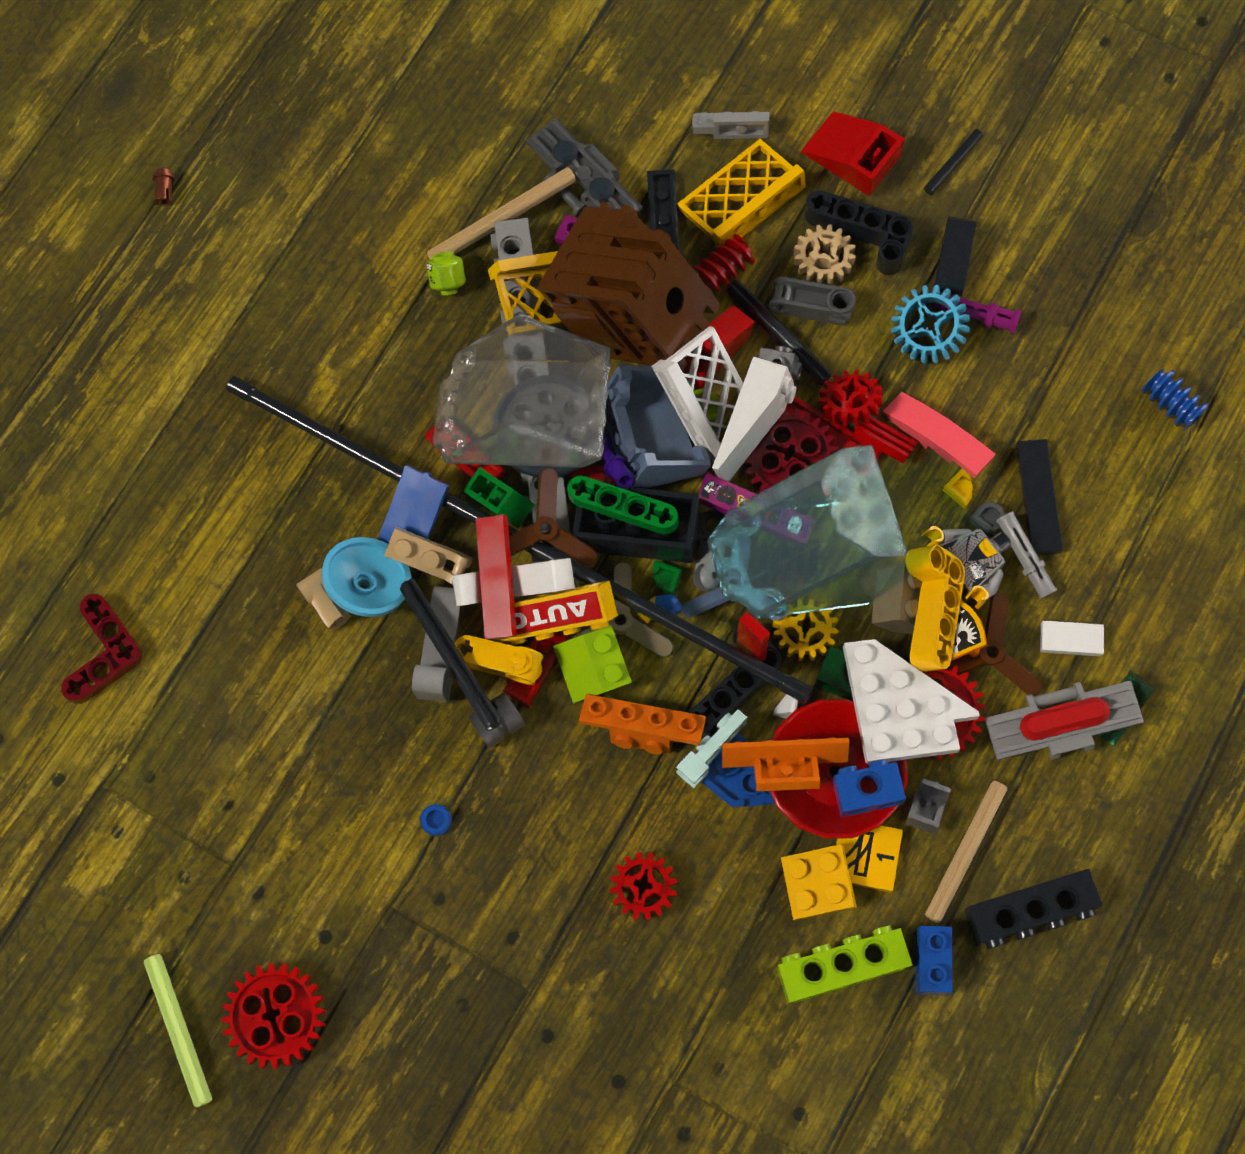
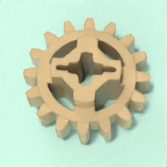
[794,224,855,285]

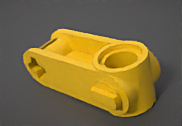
[454,635,543,685]

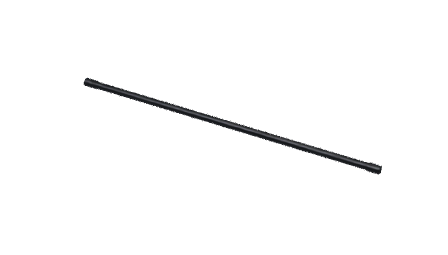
[226,376,813,704]

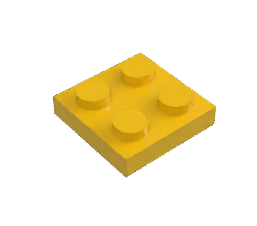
[781,844,857,921]

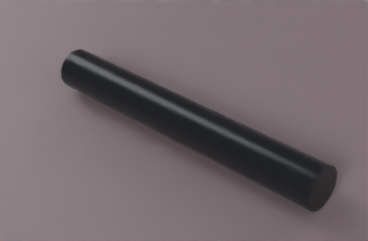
[924,129,983,195]

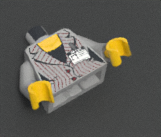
[921,526,1011,609]

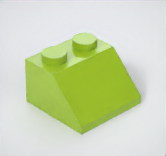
[553,625,632,703]

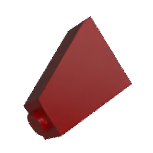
[683,305,755,390]

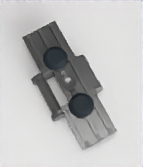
[526,118,642,217]

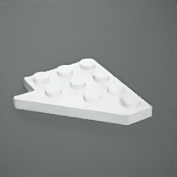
[843,639,980,765]

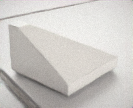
[773,694,798,719]

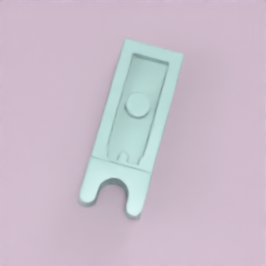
[676,709,747,788]

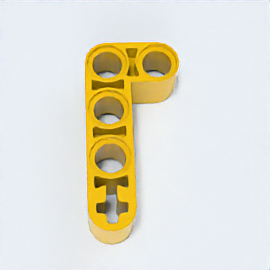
[905,545,965,672]

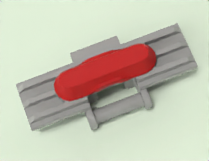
[985,681,1144,760]

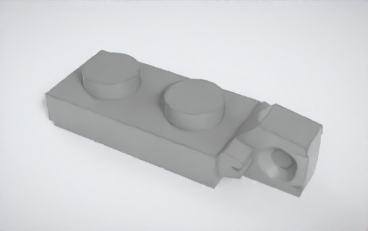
[692,111,769,139]

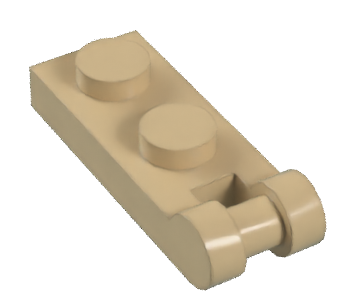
[384,527,473,585]

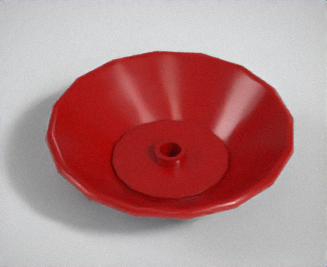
[770,699,908,839]

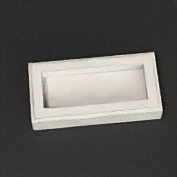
[1040,621,1104,657]

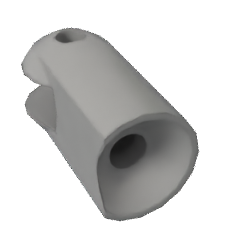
[693,537,727,591]

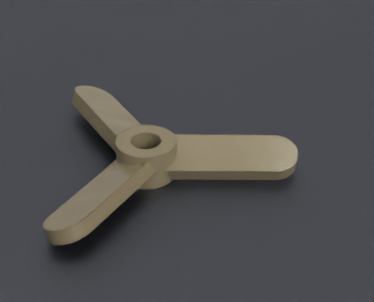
[569,563,674,656]

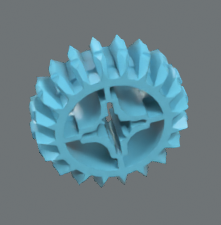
[891,285,970,364]

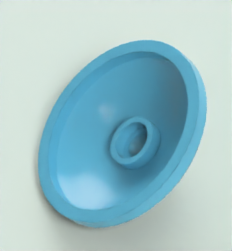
[321,537,412,617]

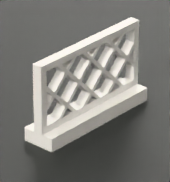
[652,326,743,464]

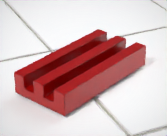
[853,415,918,464]

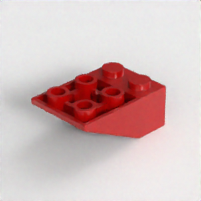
[801,111,905,196]

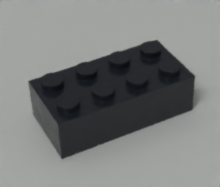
[572,485,701,563]

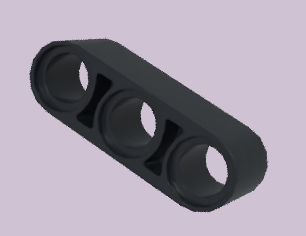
[934,216,977,297]

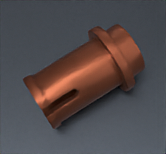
[152,168,175,206]

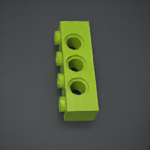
[777,925,913,1005]

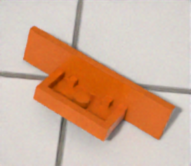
[579,694,706,754]
[722,737,849,791]

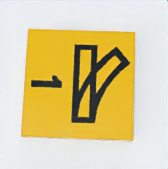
[836,825,903,893]

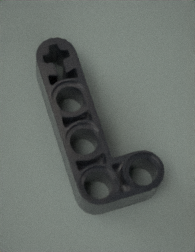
[804,190,913,275]
[689,627,781,739]

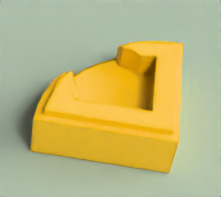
[943,468,973,509]

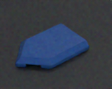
[696,728,775,808]

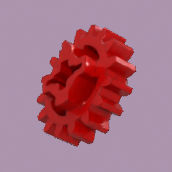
[819,370,883,427]
[609,852,677,922]

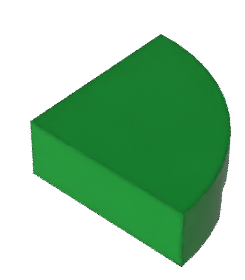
[653,560,683,595]

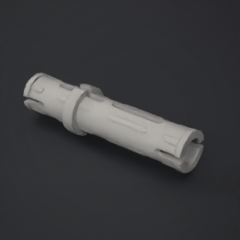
[996,511,1057,599]

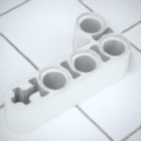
[452,558,575,606]

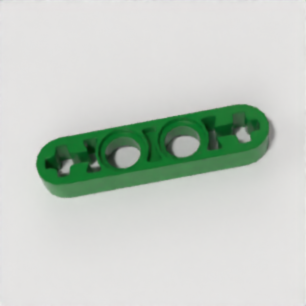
[567,476,679,534]

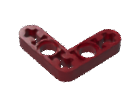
[61,594,142,704]

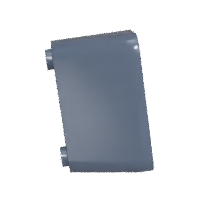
[600,365,711,489]

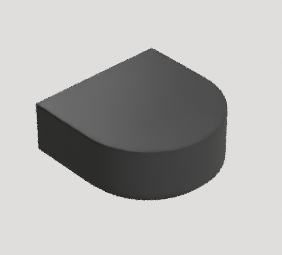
[969,502,1006,538]

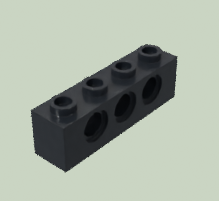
[964,869,1103,950]

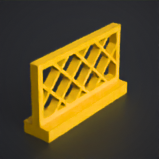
[677,139,806,249]
[488,251,563,333]

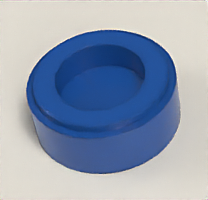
[420,804,452,837]

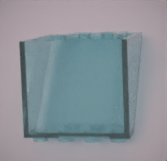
[707,445,908,619]

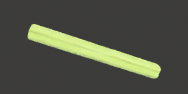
[144,954,212,1108]

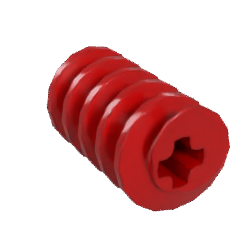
[692,233,755,293]

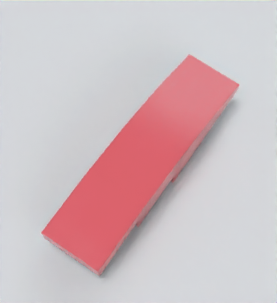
[882,392,996,479]

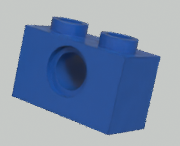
[832,760,906,818]
[915,926,952,996]

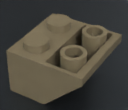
[872,561,922,634]

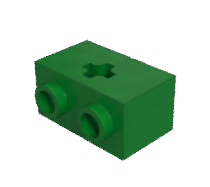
[463,467,535,529]

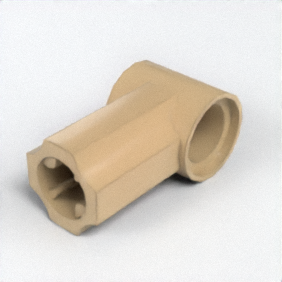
[296,568,351,630]

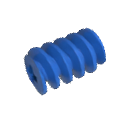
[1141,369,1209,432]

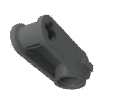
[768,277,856,325]

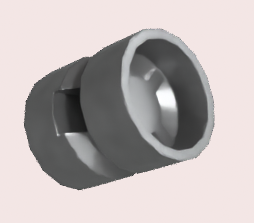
[468,692,525,749]

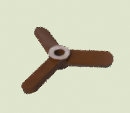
[509,468,598,566]
[946,594,1042,696]

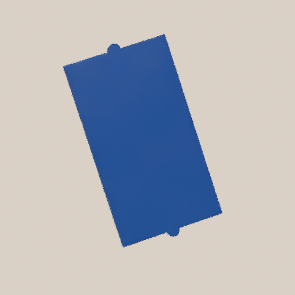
[377,465,449,544]

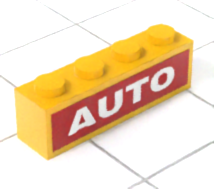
[496,580,618,645]

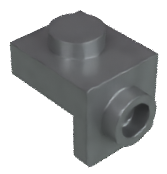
[905,778,951,835]

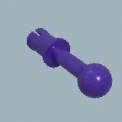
[595,433,634,489]

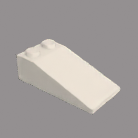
[712,356,796,482]

